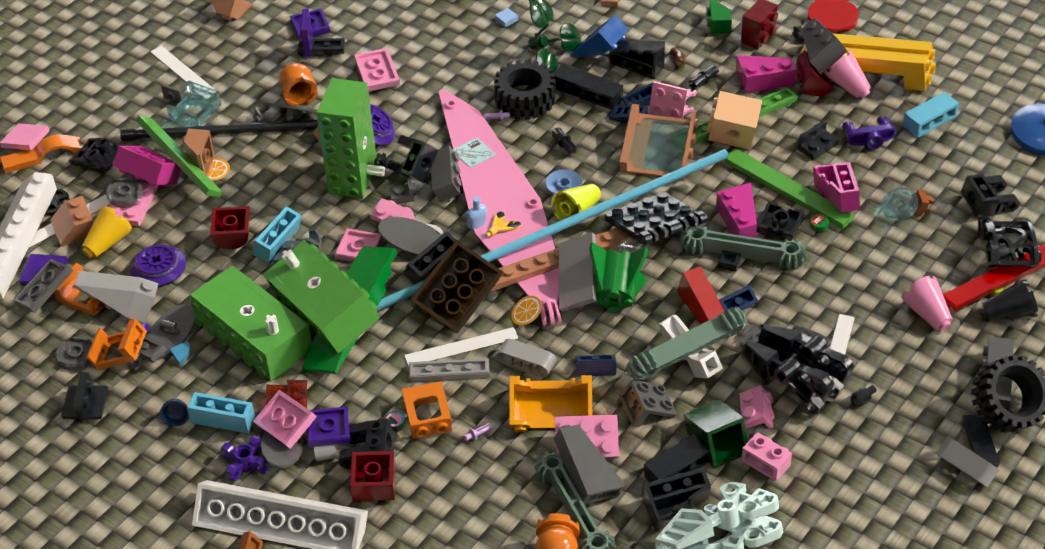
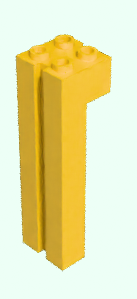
[801,33,936,91]

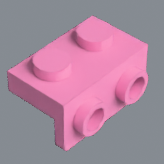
[370,198,415,222]
[739,385,775,429]

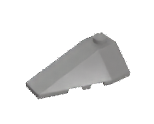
[74,271,159,324]

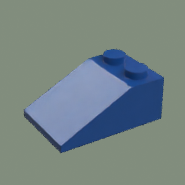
[571,14,629,58]

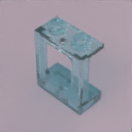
[166,81,222,127]

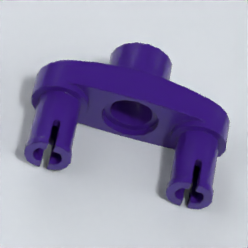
[842,116,896,150]

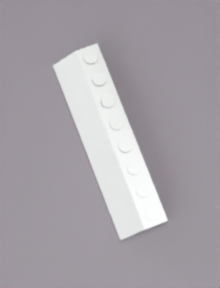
[0,172,57,299]
[192,480,368,549]

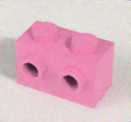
[742,432,792,481]

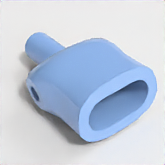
[466,197,487,229]

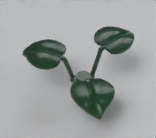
[528,0,581,73]

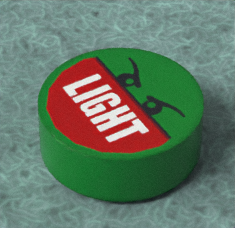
[810,214,829,232]

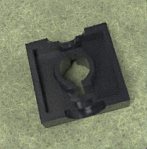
[756,201,804,241]

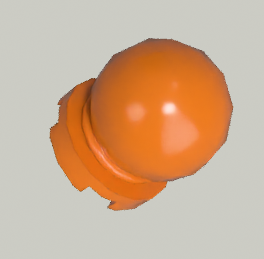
[279,63,318,107]
[535,513,580,549]

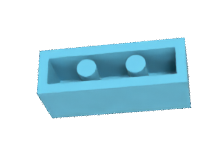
[903,92,959,138]
[252,206,302,264]
[187,392,255,434]

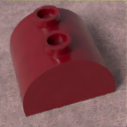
[796,50,835,96]
[210,206,250,249]

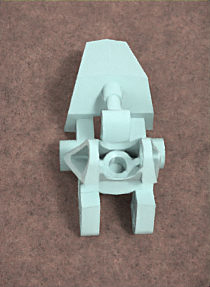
[655,482,783,549]

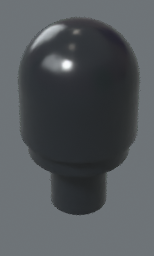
[850,385,877,407]

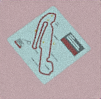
[453,138,496,167]

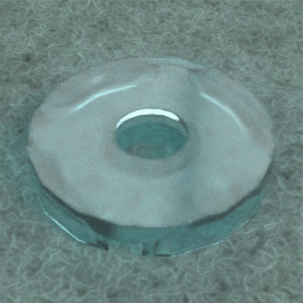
[881,187,919,221]

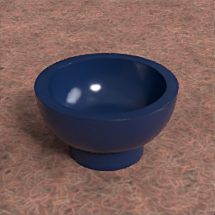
[160,399,189,426]

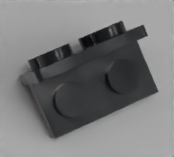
[61,372,109,419]

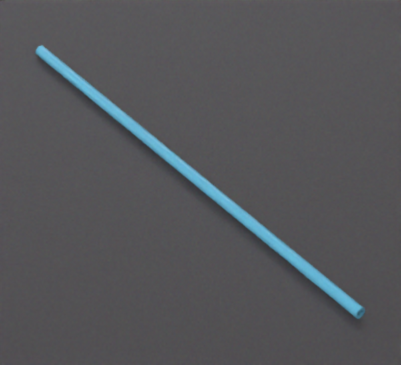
[376,149,728,311]

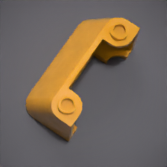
[510,375,592,432]

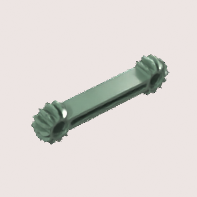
[680,225,807,270]
[626,307,747,381]
[535,450,616,549]

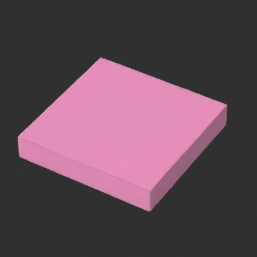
[0,123,49,151]
[335,228,382,262]

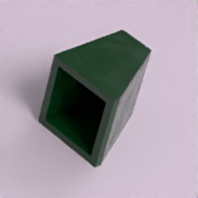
[683,399,748,469]

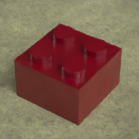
[741,0,778,49]
[350,451,396,501]

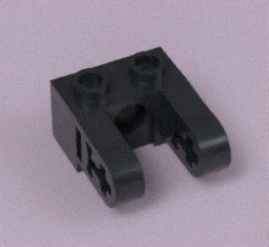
[387,135,439,183]
[960,174,1020,217]
[338,418,395,469]

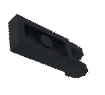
[297,38,345,57]

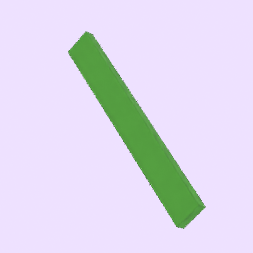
[670,87,798,151]
[136,115,223,198]
[724,148,854,229]

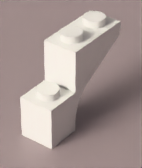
[658,315,723,378]

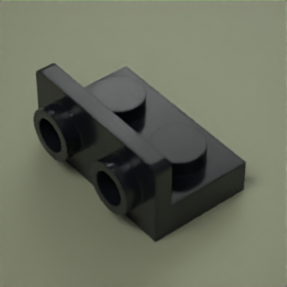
[798,121,839,160]

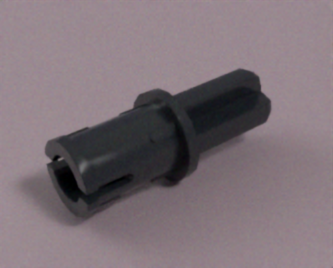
[689,65,719,90]
[552,127,577,155]
[374,152,388,172]

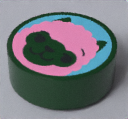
[385,411,406,432]

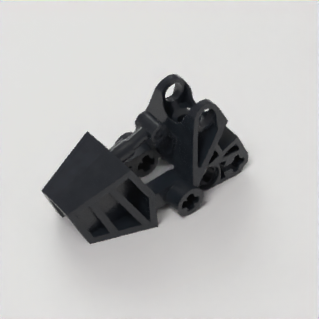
[743,325,854,415]

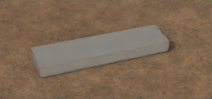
[409,358,490,382]

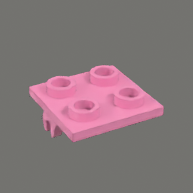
[649,81,697,119]

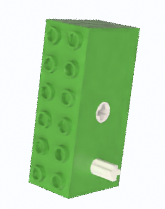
[317,78,385,199]
[263,240,380,354]
[190,265,312,381]

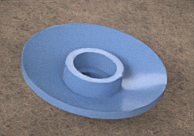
[546,169,582,194]

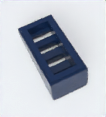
[621,83,653,106]
[609,106,648,124]

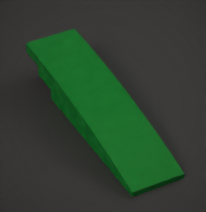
[302,246,397,374]

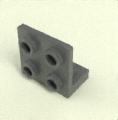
[619,380,677,427]

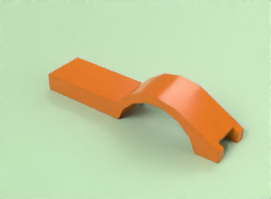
[0,134,83,174]

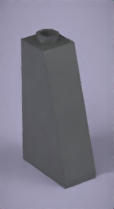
[554,424,625,504]

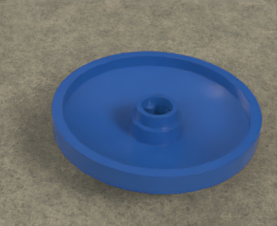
[1010,103,1045,156]

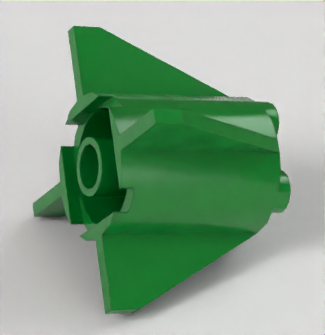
[589,242,648,313]

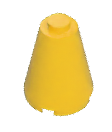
[82,206,132,258]

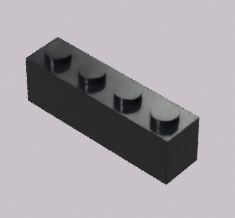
[554,63,623,110]

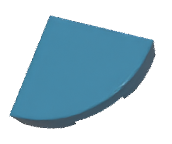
[170,341,191,366]

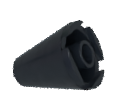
[979,279,1038,322]

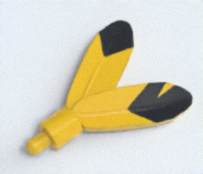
[486,211,521,237]

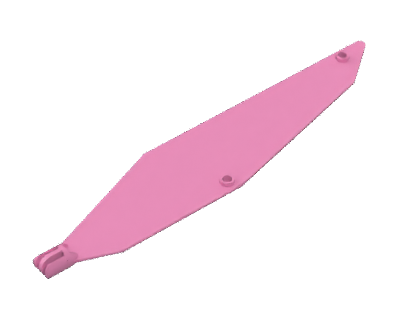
[439,90,562,326]

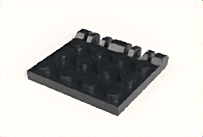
[605,192,708,245]

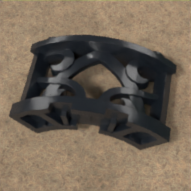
[977,217,1042,268]

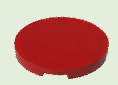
[808,0,859,34]

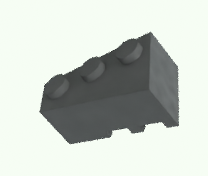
[802,18,847,74]

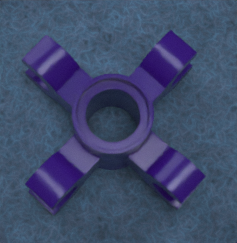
[221,435,269,482]

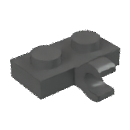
[129,335,167,370]

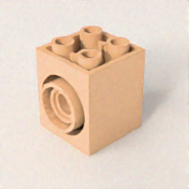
[707,91,762,150]

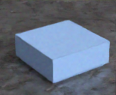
[495,8,518,27]

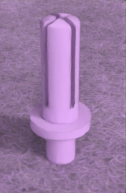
[483,110,510,121]
[463,423,492,441]

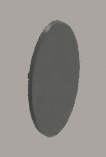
[263,102,317,121]
[378,217,441,255]
[147,304,195,360]
[261,431,303,468]

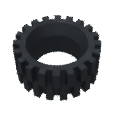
[494,60,556,120]
[971,355,1045,432]

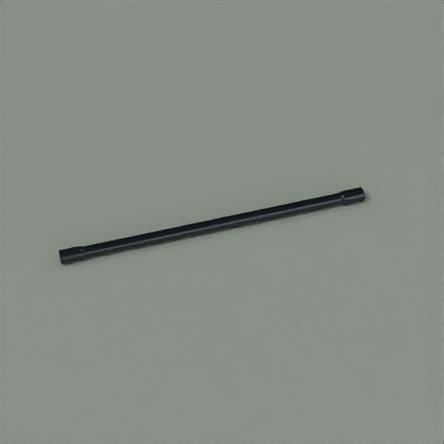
[120,120,318,140]

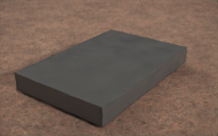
[13,259,74,313]

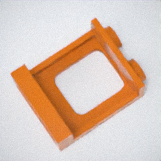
[54,263,105,316]
[86,318,147,370]
[402,381,452,439]

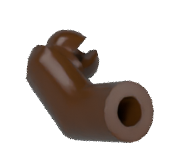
[669,47,685,67]

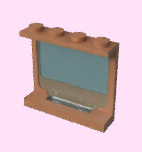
[620,104,699,180]

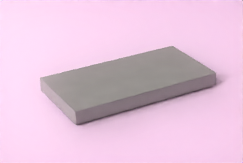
[559,233,597,312]

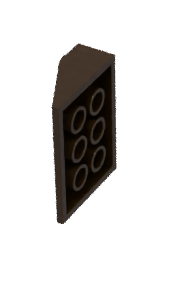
[410,240,504,334]

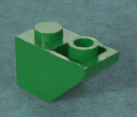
[706,0,732,34]

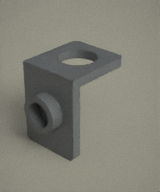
[161,80,194,105]

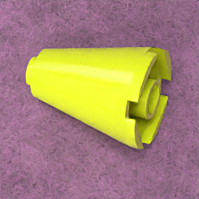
[551,184,601,225]

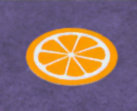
[208,158,230,181]
[511,295,542,325]

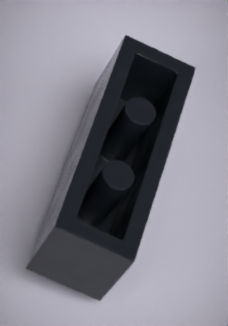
[404,231,456,284]
[644,434,710,483]

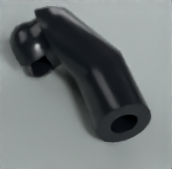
[792,26,805,42]

